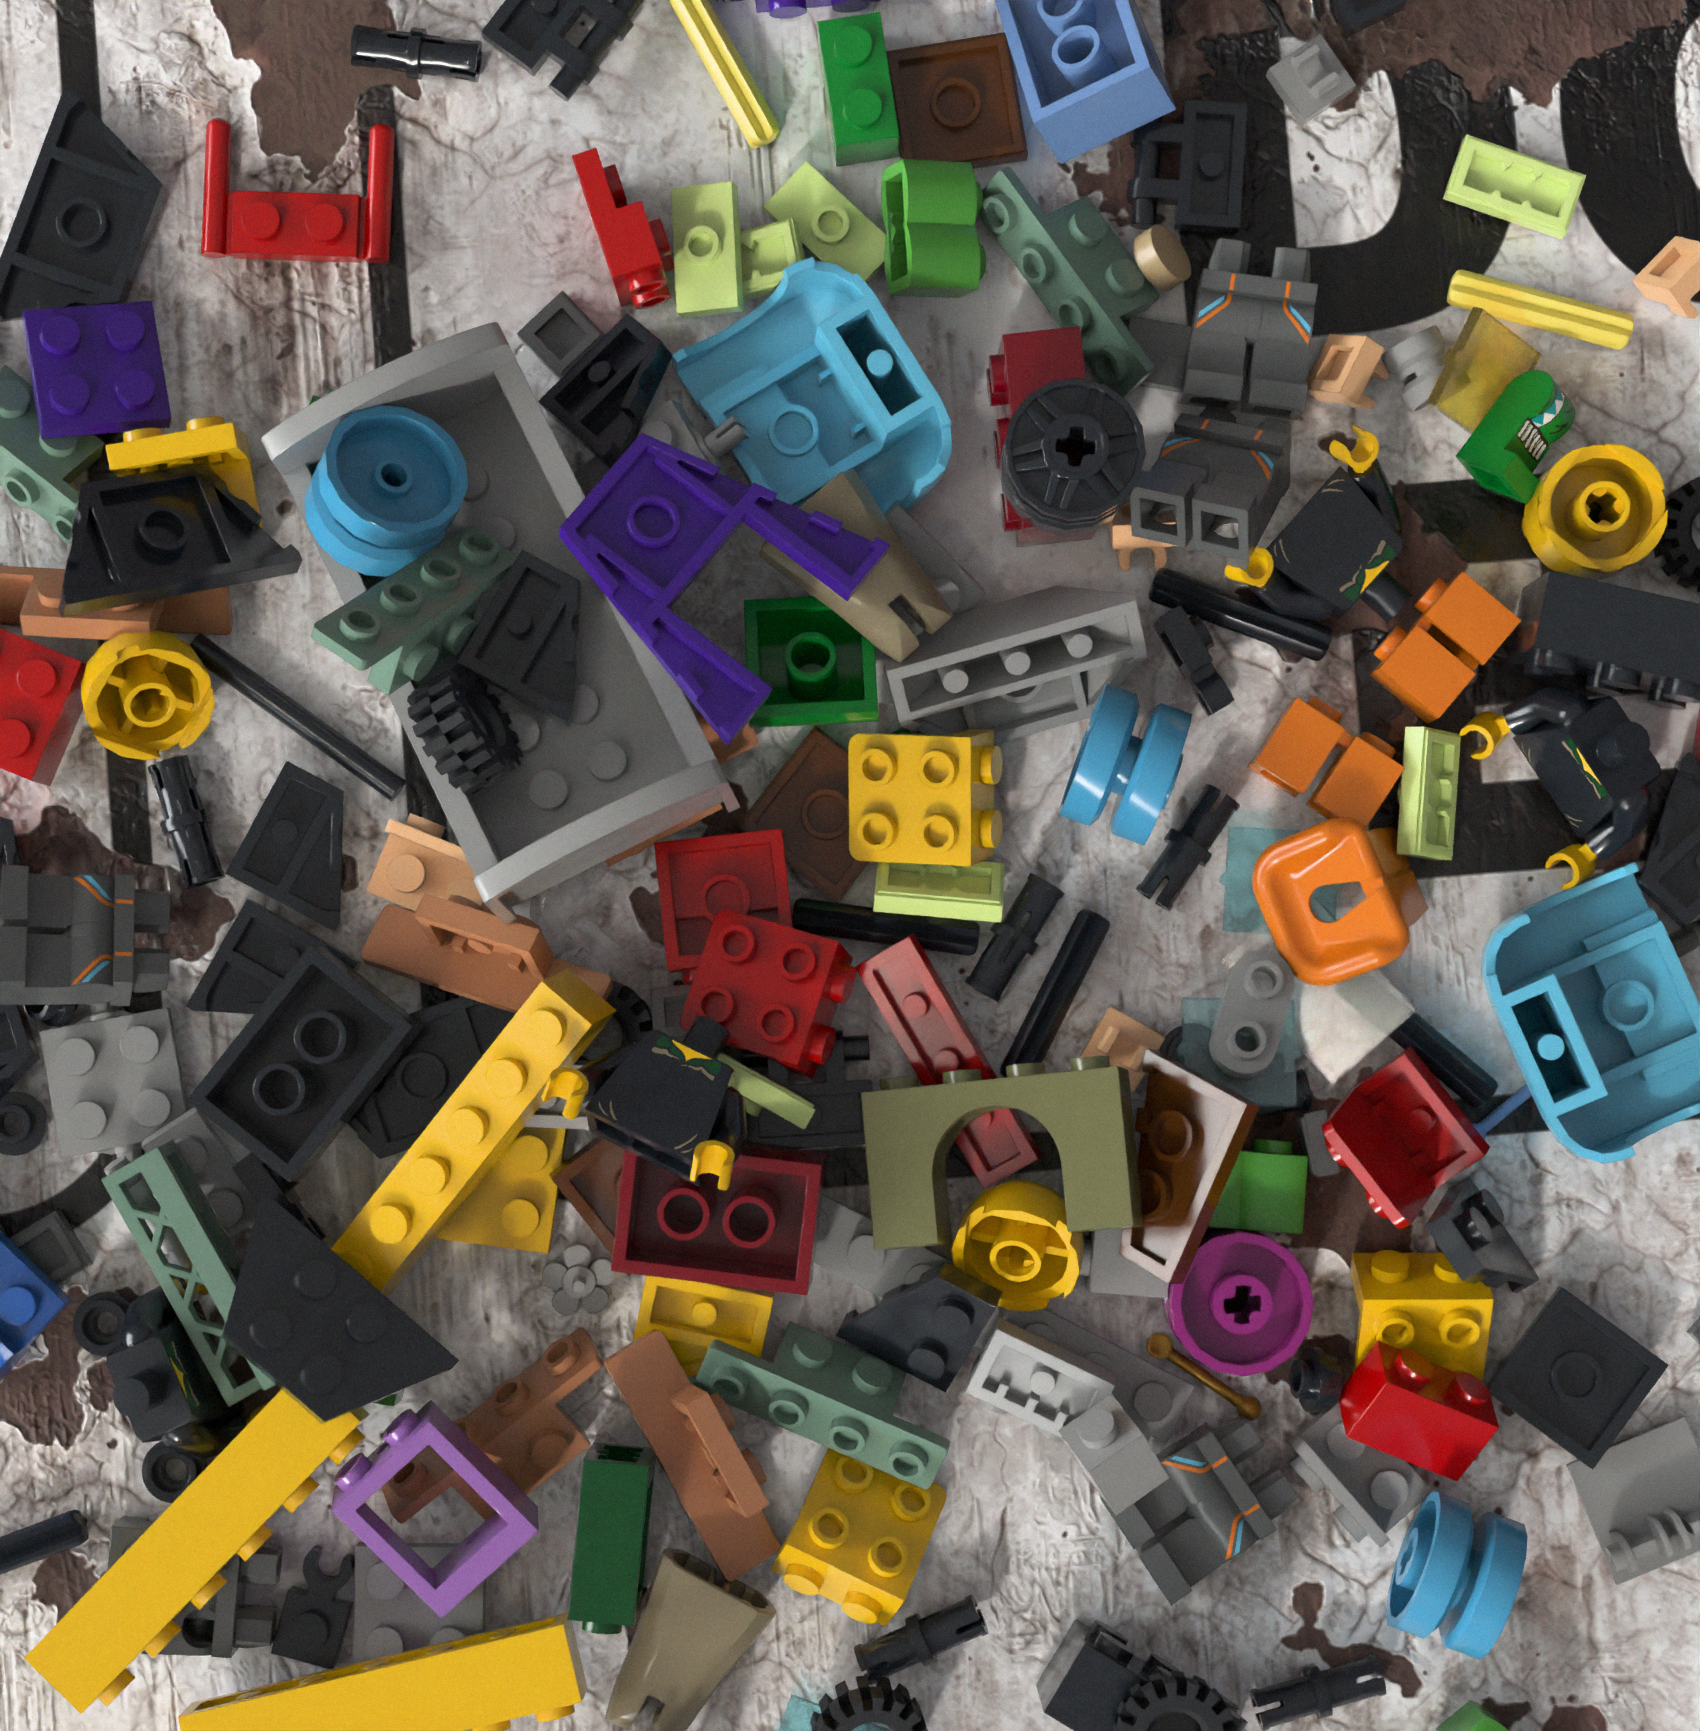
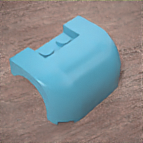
[672,257,952,513]
[1481,862,1700,1164]

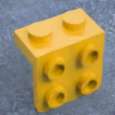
[106,416,264,530]
[848,729,1003,866]
[1350,1250,1494,1382]
[770,1448,947,1627]

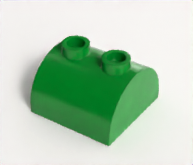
[744,596,879,728]

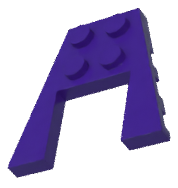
[559,433,890,746]

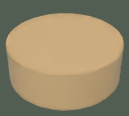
[1133,224,1191,291]

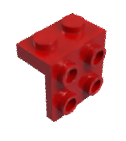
[680,909,856,1079]
[1321,1046,1490,1229]

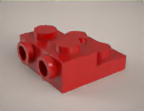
[572,148,674,309]
[654,828,793,984]

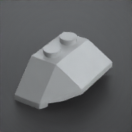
[884,585,1148,745]

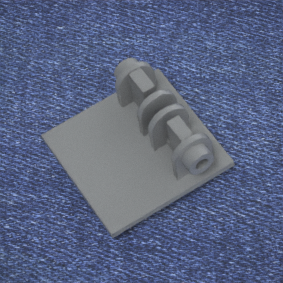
[1566,1416,1700,1585]

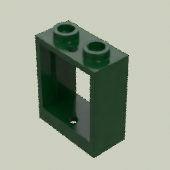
[567,1442,656,1634]

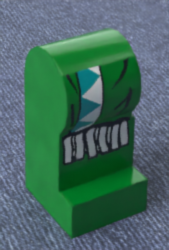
[1455,370,1575,504]

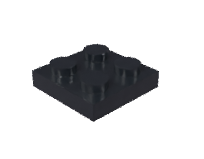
[1487,1286,1669,1470]

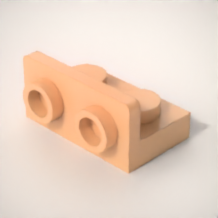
[366,813,495,915]

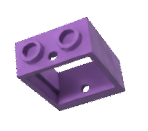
[331,1400,539,1619]

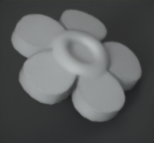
[542,1243,615,1316]

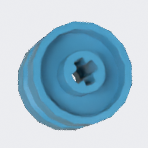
[304,405,468,577]
[1058,683,1192,845]
[1386,1491,1528,1660]

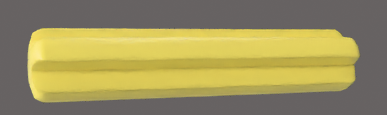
[669,0,780,149]
[1447,269,1634,350]

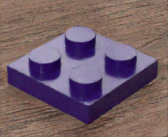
[22,301,172,439]

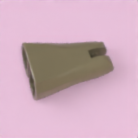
[759,468,953,663]
[605,1548,777,1731]

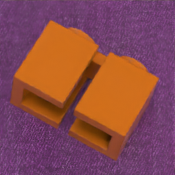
[1370,571,1521,724]
[1247,697,1405,827]

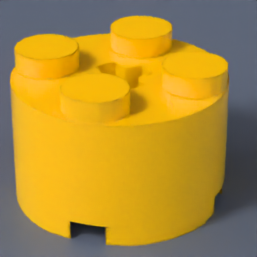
[1522,443,1668,581]

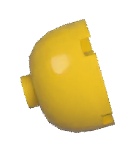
[81,630,215,760]
[951,1180,1084,1311]

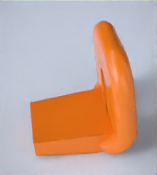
[1252,817,1429,986]

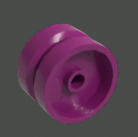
[1161,1228,1314,1376]

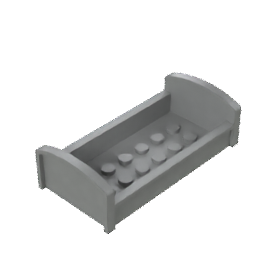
[261,322,740,924]

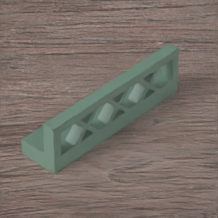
[101,1140,276,1407]

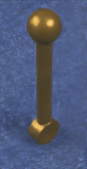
[1146,1333,1262,1421]

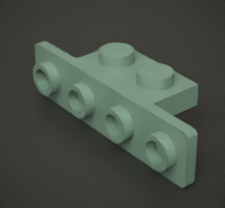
[979,167,1160,399]
[0,365,104,544]
[311,526,518,696]
[693,1321,950,1489]

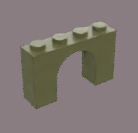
[861,1056,1144,1250]

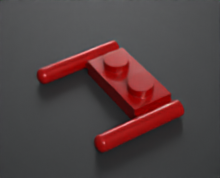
[201,118,395,263]

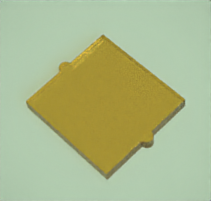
[1427,306,1541,434]

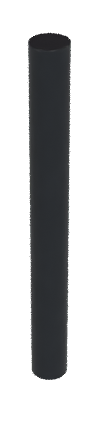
[190,634,406,801]

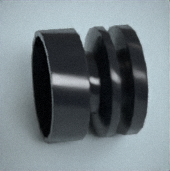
[999,378,1146,536]

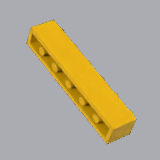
[331,968,617,1296]
[24,1389,370,1714]
[178,1612,587,1731]

